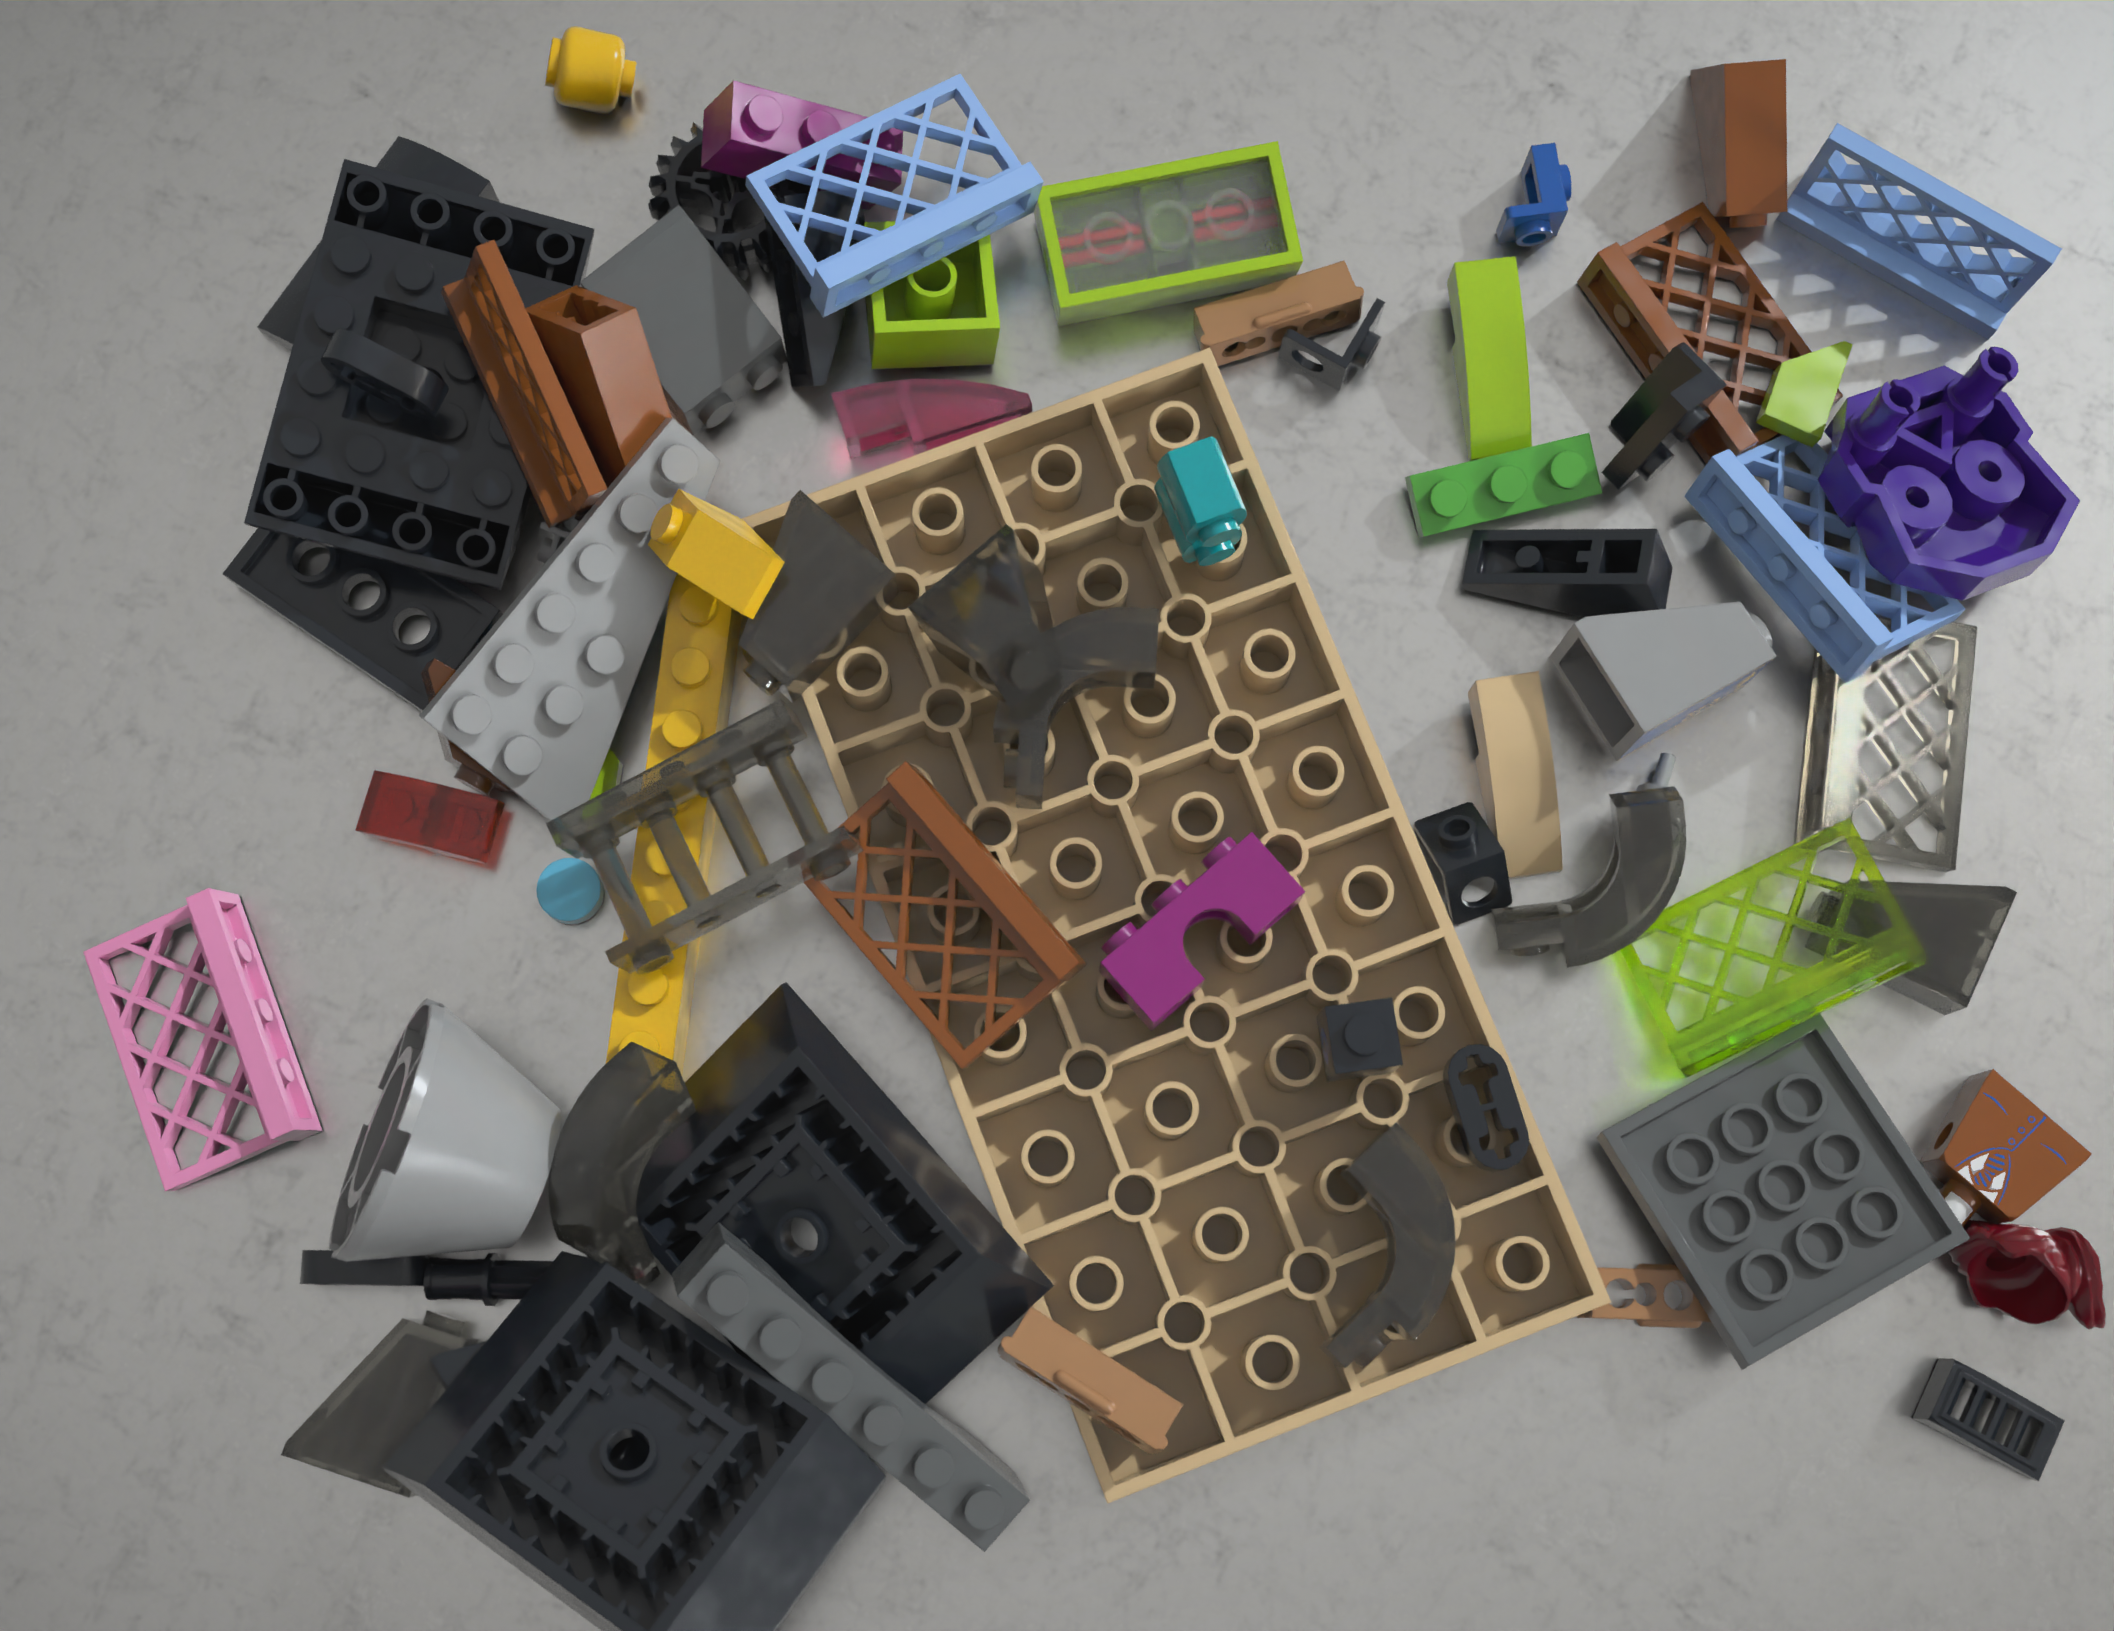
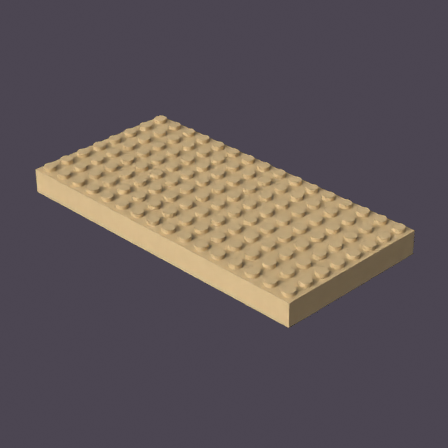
[741,348,1611,1504]

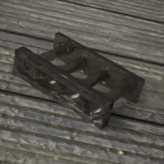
[546,699,864,974]

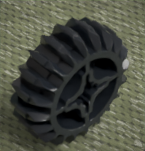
[648,122,811,281]

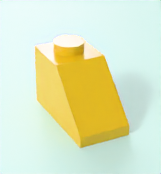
[648,489,785,619]

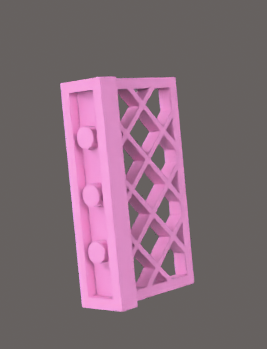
[83,888,322,1191]

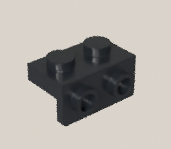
[1601,342,1727,490]

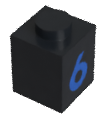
[1316,997,1403,1082]

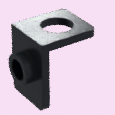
[1278,298,1385,391]
[1414,802,1512,924]

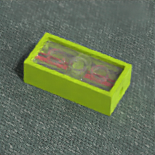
[1034,141,1303,327]

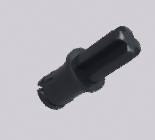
[423,1253,552,1306]

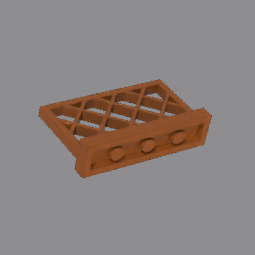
[1577,202,1843,464]
[441,240,607,528]
[791,761,1087,1069]

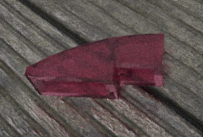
[831,379,1032,459]

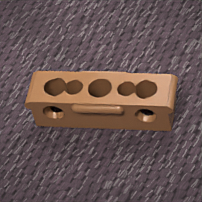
[1193,260,1364,366]
[1577,1263,1711,1328]
[998,1307,1183,1455]

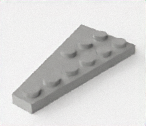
[419,418,721,839]

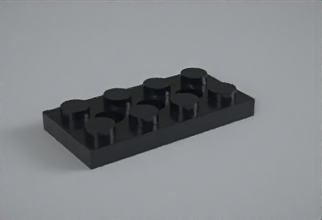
[223,528,503,711]

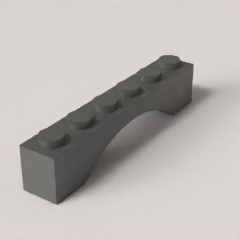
[672,1222,1030,1552]

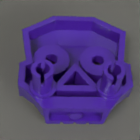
[1817,346,2080,601]

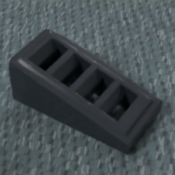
[1913,1358,2065,1481]

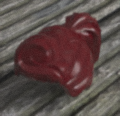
[1948,1220,2106,1330]

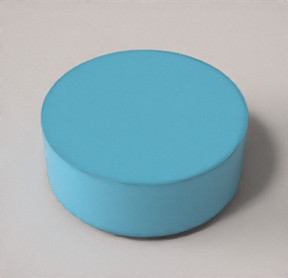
[536,858,604,924]

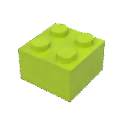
[864,221,1000,369]

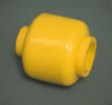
[545,26,636,114]

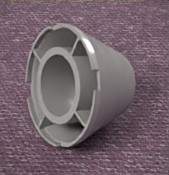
[329,999,562,1262]

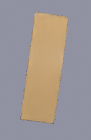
[1468,671,1563,880]

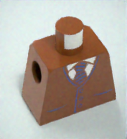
[1921,1069,2092,1227]

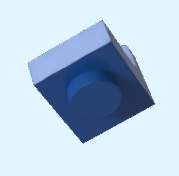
[1496,143,1572,247]

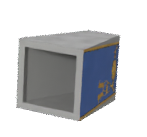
[1549,601,1776,761]

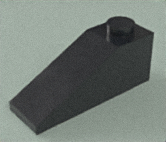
[764,190,865,387]
[1462,529,1673,617]

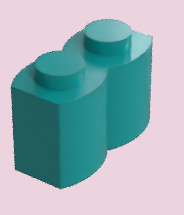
[1154,436,1247,566]

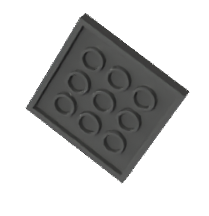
[1597,1012,1971,1370]

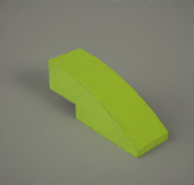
[1447,256,1532,461]

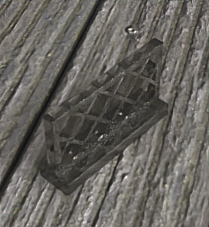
[1795,613,1977,872]

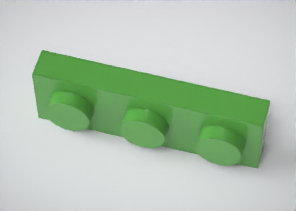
[1405,433,1602,537]

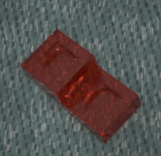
[355,770,505,864]

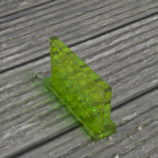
[1613,817,1928,1077]

